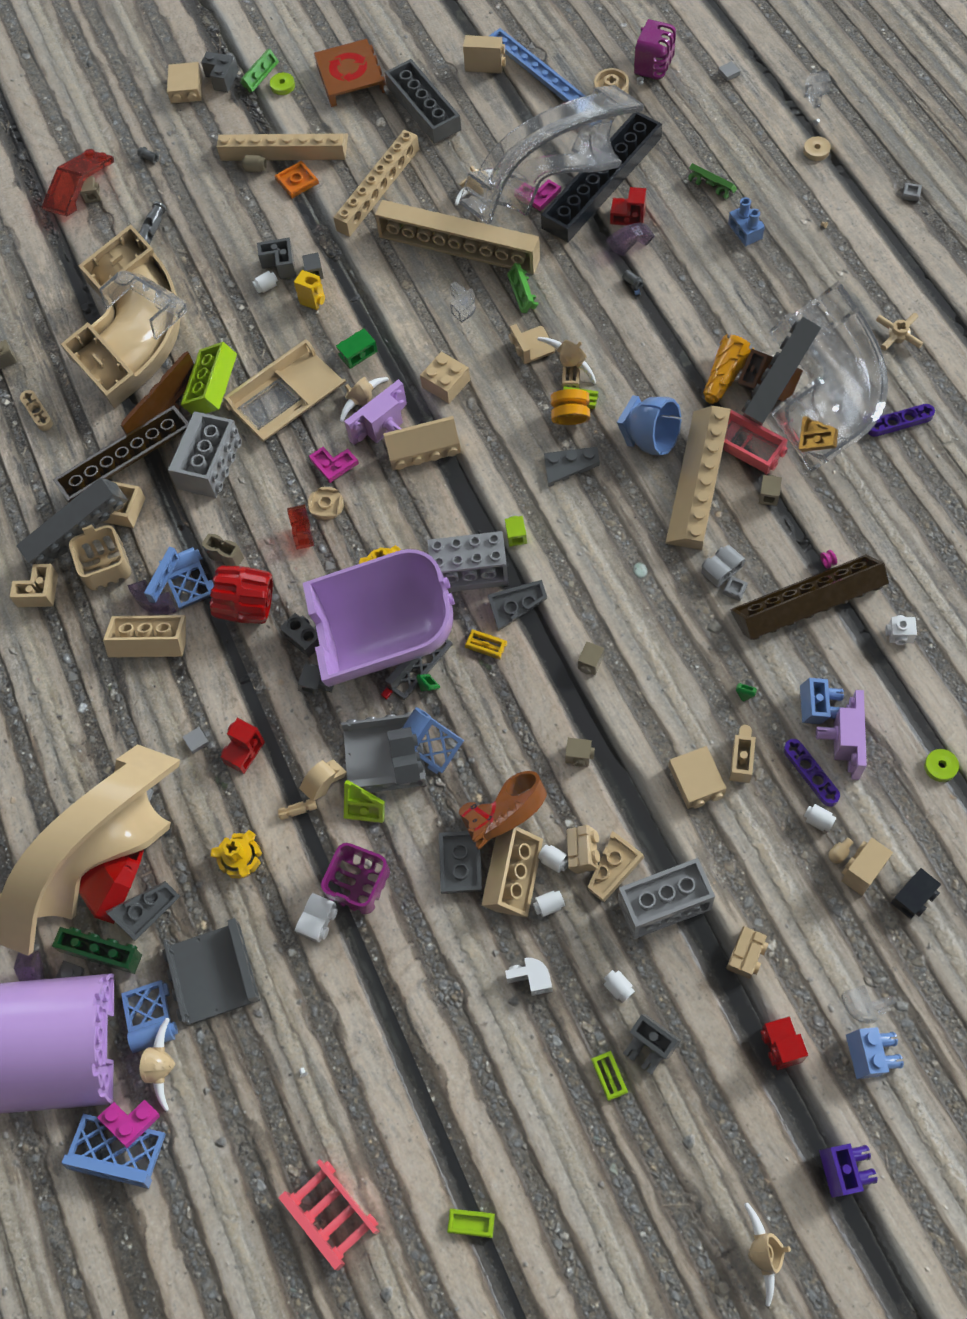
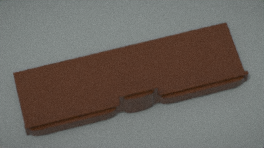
[121,351,194,434]

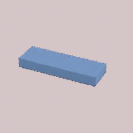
[144,547,180,603]

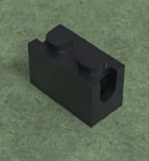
[891,868,941,920]

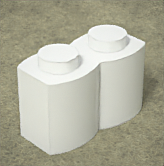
[295,893,338,943]

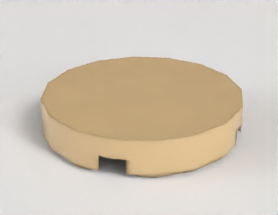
[308,487,344,521]

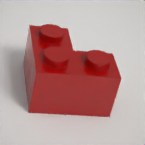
[610,187,647,227]
[220,717,265,774]
[761,1016,809,1070]

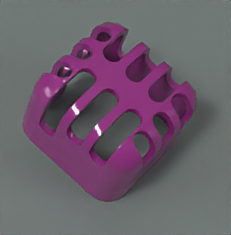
[634,19,676,80]
[321,843,390,914]

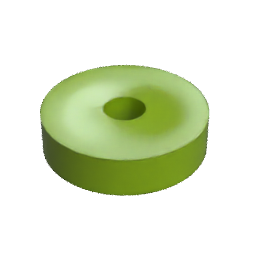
[270,72,295,95]
[924,749,959,782]

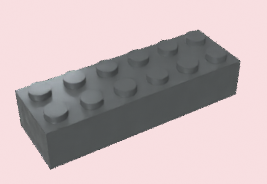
[385,59,461,144]
[741,316,822,426]
[16,477,128,564]

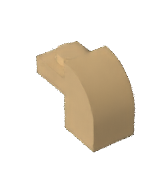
[299,759,347,801]

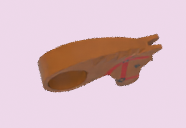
[459,771,547,849]

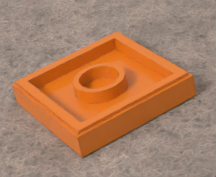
[275,161,319,199]

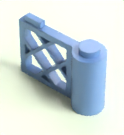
[159,547,214,609]
[401,707,464,774]
[121,980,178,1053]

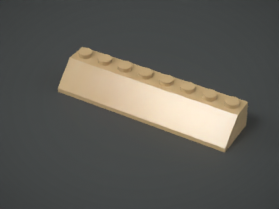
[217,133,348,161]
[666,406,731,550]

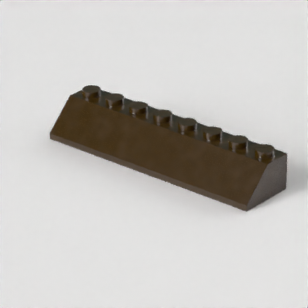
[53,406,189,503]
[730,554,889,640]

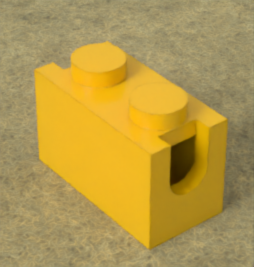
[294,270,325,310]

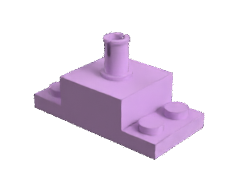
[344,379,407,445]
[816,690,867,780]

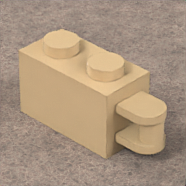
[729,725,756,783]

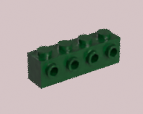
[52,927,143,974]

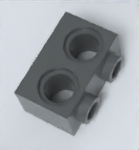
[279,613,320,658]

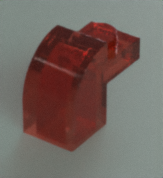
[287,504,314,550]

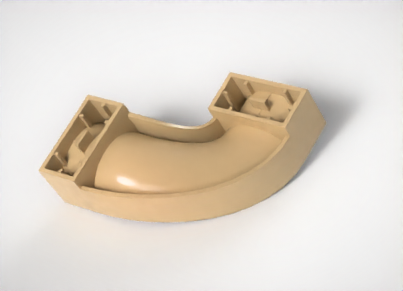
[61,224,181,408]
[0,744,180,956]

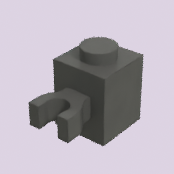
[298,664,334,696]

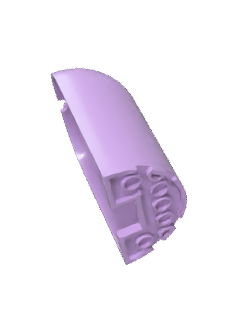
[303,549,455,687]
[0,974,114,1113]

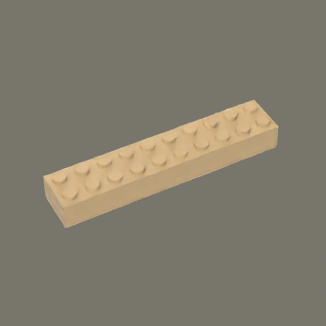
[375,200,540,274]

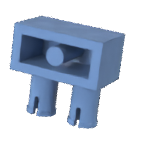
[728,197,765,246]
[800,678,844,724]
[846,1027,904,1079]

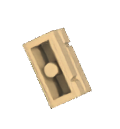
[567,825,600,874]
[726,926,768,979]

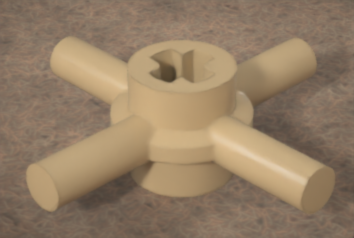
[876,313,923,351]

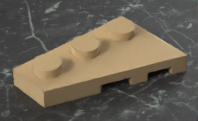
[588,831,644,902]

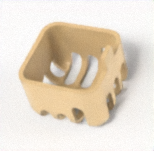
[69,525,131,591]

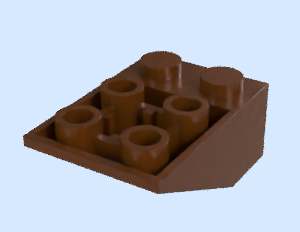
[737,349,803,404]

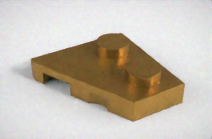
[799,416,838,452]

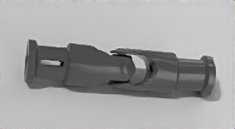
[139,201,166,245]

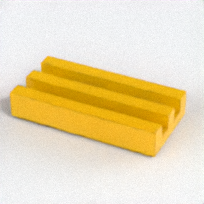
[465,629,507,660]

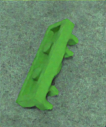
[240,49,279,92]
[688,163,737,199]
[507,263,539,313]

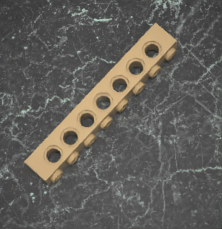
[333,130,419,237]

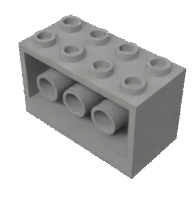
[168,411,242,498]
[427,531,509,592]
[618,858,715,939]

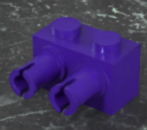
[819,1143,878,1197]

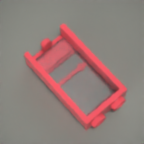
[723,410,788,475]

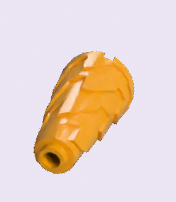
[703,334,754,404]

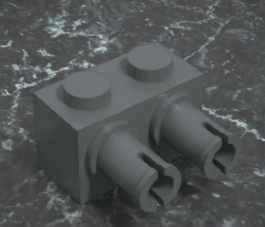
[623,1014,681,1075]

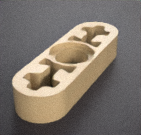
[20,390,53,431]

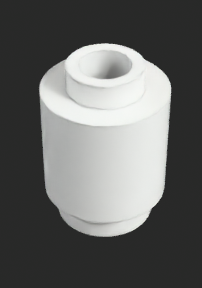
[252,271,278,294]
[804,804,836,832]
[538,845,568,873]
[533,891,565,917]
[604,970,635,1003]

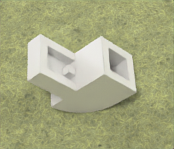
[505,958,552,996]

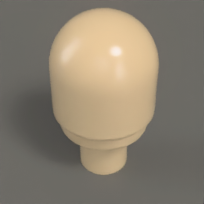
[829,837,853,864]

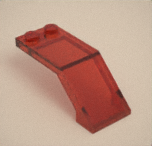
[41,149,114,217]

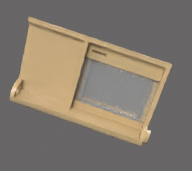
[222,339,346,442]

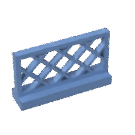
[62,1114,166,1189]

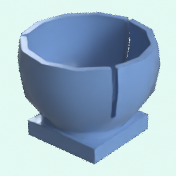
[617,395,682,455]

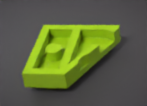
[344,780,385,823]

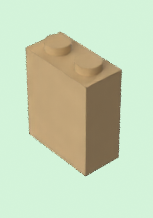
[463,35,506,73]
[167,62,202,104]
[668,746,727,809]

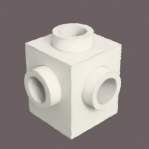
[885,615,917,645]

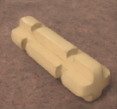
[278,799,317,820]

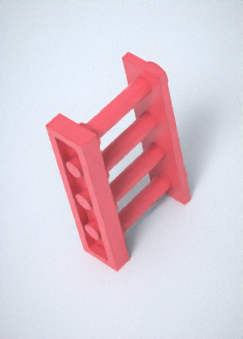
[278,1159,380,1271]

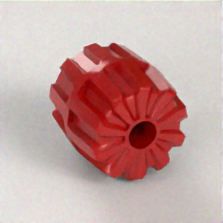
[210,566,273,624]

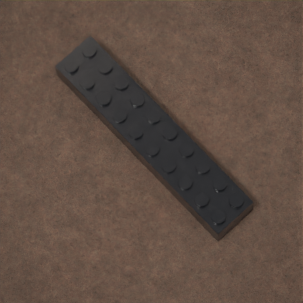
[541,110,662,242]

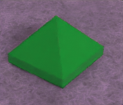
[416,674,440,691]
[736,683,757,702]

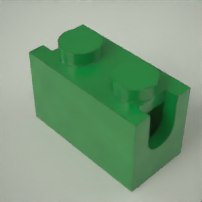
[336,328,378,369]

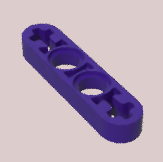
[866,404,935,437]
[784,739,840,807]

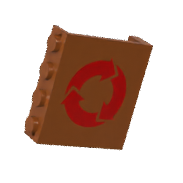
[314,39,386,107]

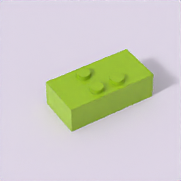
[181,342,237,415]

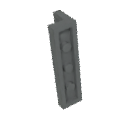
[385,639,453,700]

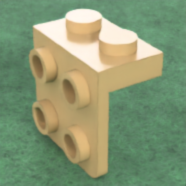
[509,324,555,365]

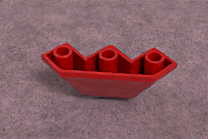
[79,850,144,924]

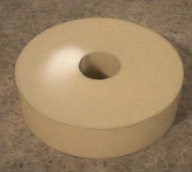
[803,136,831,161]

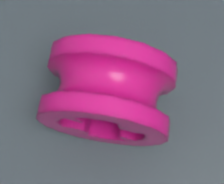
[820,550,837,569]

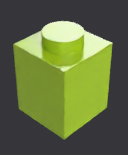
[505,516,527,547]

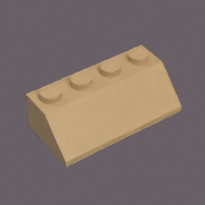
[383,416,461,471]
[103,615,186,658]
[481,827,543,917]

